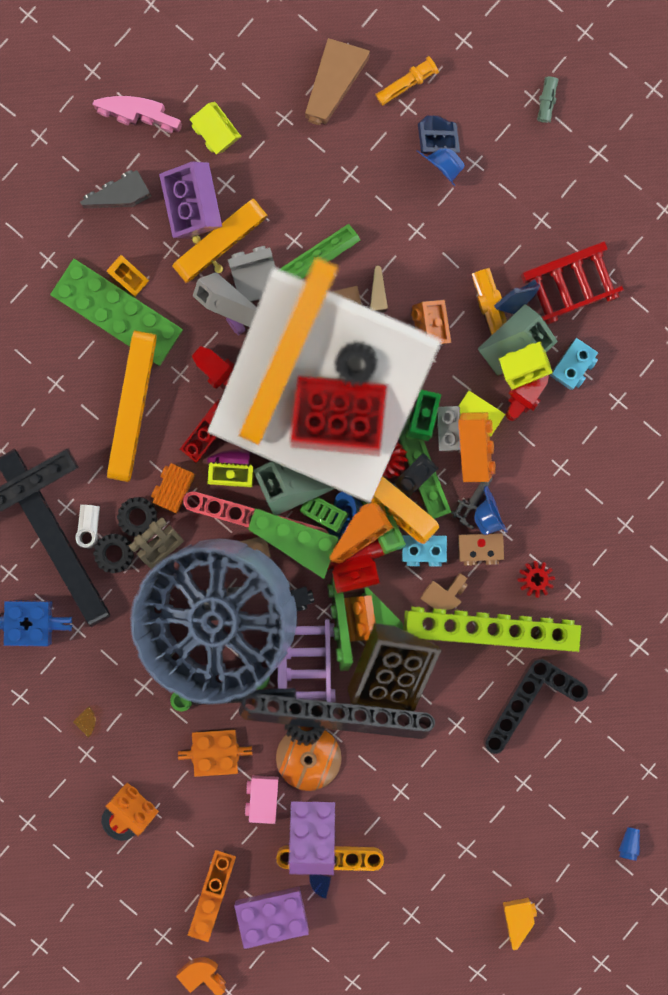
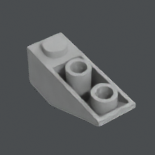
[193,272,258,327]

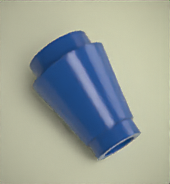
[618,827,640,861]

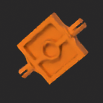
[178,730,253,777]

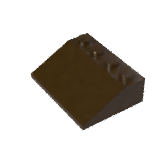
[347,623,441,711]

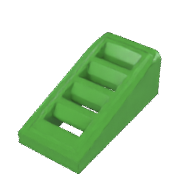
[300,497,349,533]

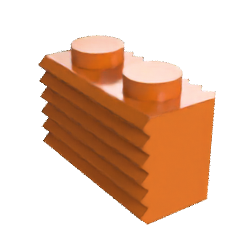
[151,463,196,514]

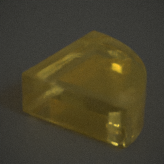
[73,706,96,737]

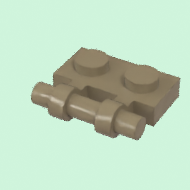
[129,517,184,570]

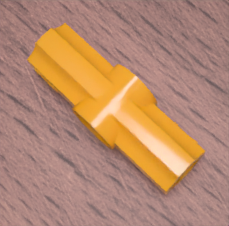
[471,268,507,336]

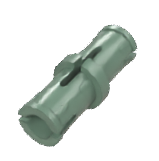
[537,76,559,123]

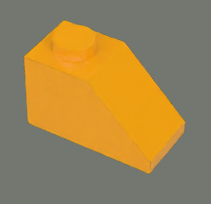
[503,898,537,950]

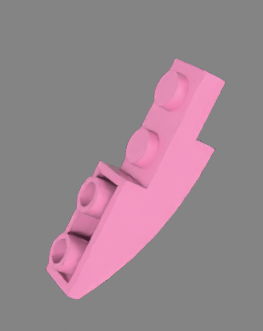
[93,96,182,133]

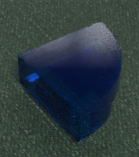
[309,874,331,899]

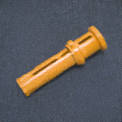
[375,56,439,106]

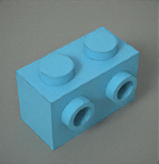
[550,338,598,390]
[402,535,447,566]

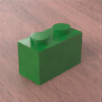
[407,389,441,441]

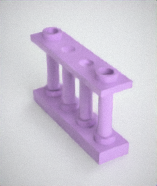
[278,619,335,702]

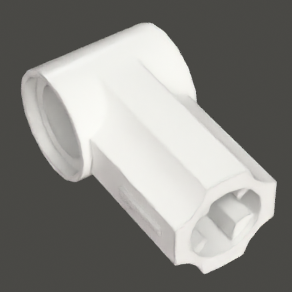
[76,505,100,549]

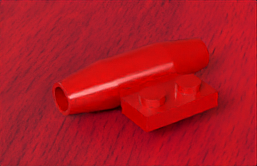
[328,539,391,593]

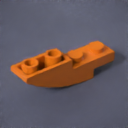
[187,850,236,942]

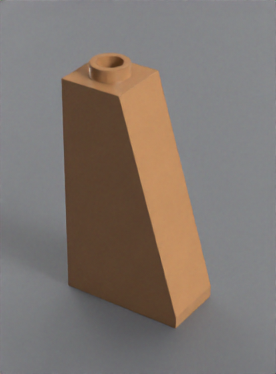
[305,38,370,125]

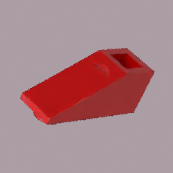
[180,397,222,463]

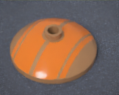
[276,726,341,791]

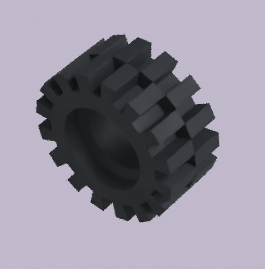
[334,341,378,386]
[117,497,158,537]
[93,534,134,573]
[284,709,325,746]

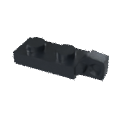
[393,453,439,498]

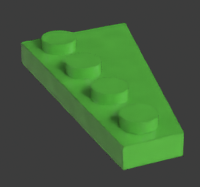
[248,508,339,579]
[327,578,353,671]

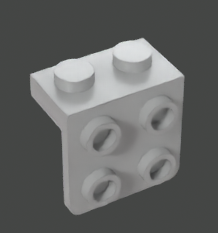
[228,246,276,302]

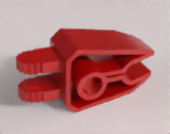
[192,346,235,390]
[505,375,549,422]

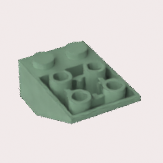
[478,304,558,376]
[253,461,334,516]

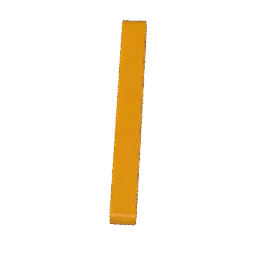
[238,258,338,445]

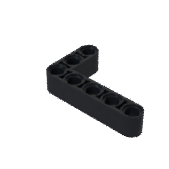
[484,658,588,754]

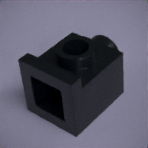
[290,586,315,612]

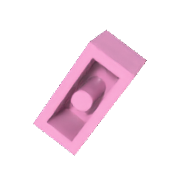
[245,775,279,824]

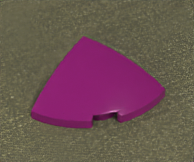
[207,448,251,465]

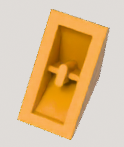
[107,255,149,296]

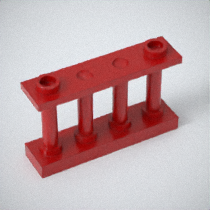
[521,241,624,325]

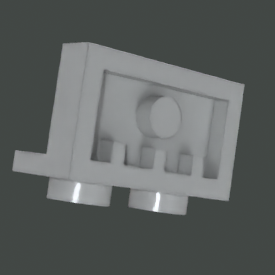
[437,406,460,452]

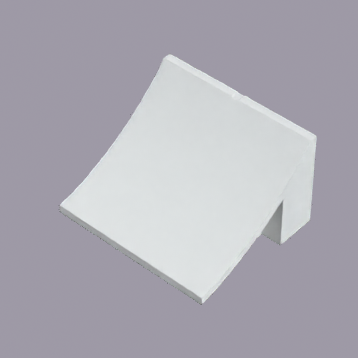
[208,268,442,503]

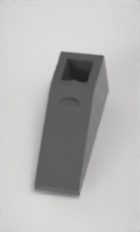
[80,170,152,208]

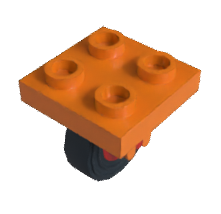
[101,782,159,841]

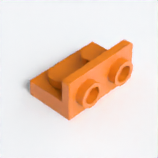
[412,300,451,345]

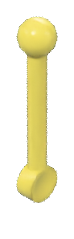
[192,235,223,273]

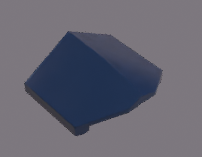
[418,115,460,155]
[494,279,540,315]

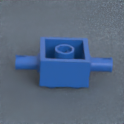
[0,601,73,646]

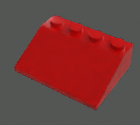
[290,376,387,456]

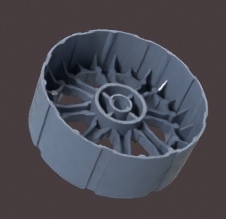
[131,539,297,704]

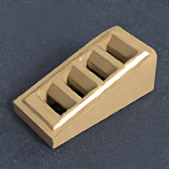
[370,266,388,313]

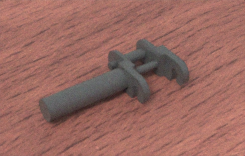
[451,478,493,530]

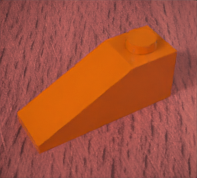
[330,503,393,564]

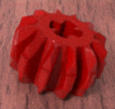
[382,443,409,478]
[517,560,555,598]

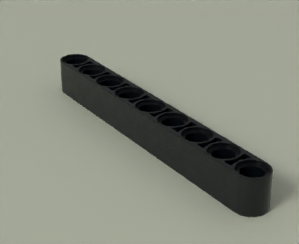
[0,448,111,627]
[239,694,435,739]

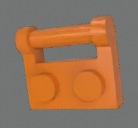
[344,595,375,642]

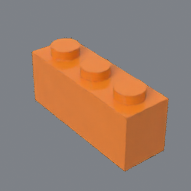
[458,412,496,482]

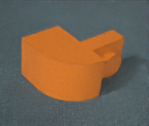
[176,957,226,995]

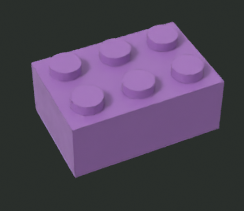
[159,162,222,238]
[289,802,335,875]
[234,886,309,949]

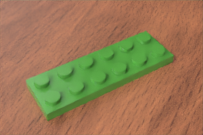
[50,259,183,366]

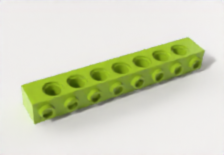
[403,607,581,652]

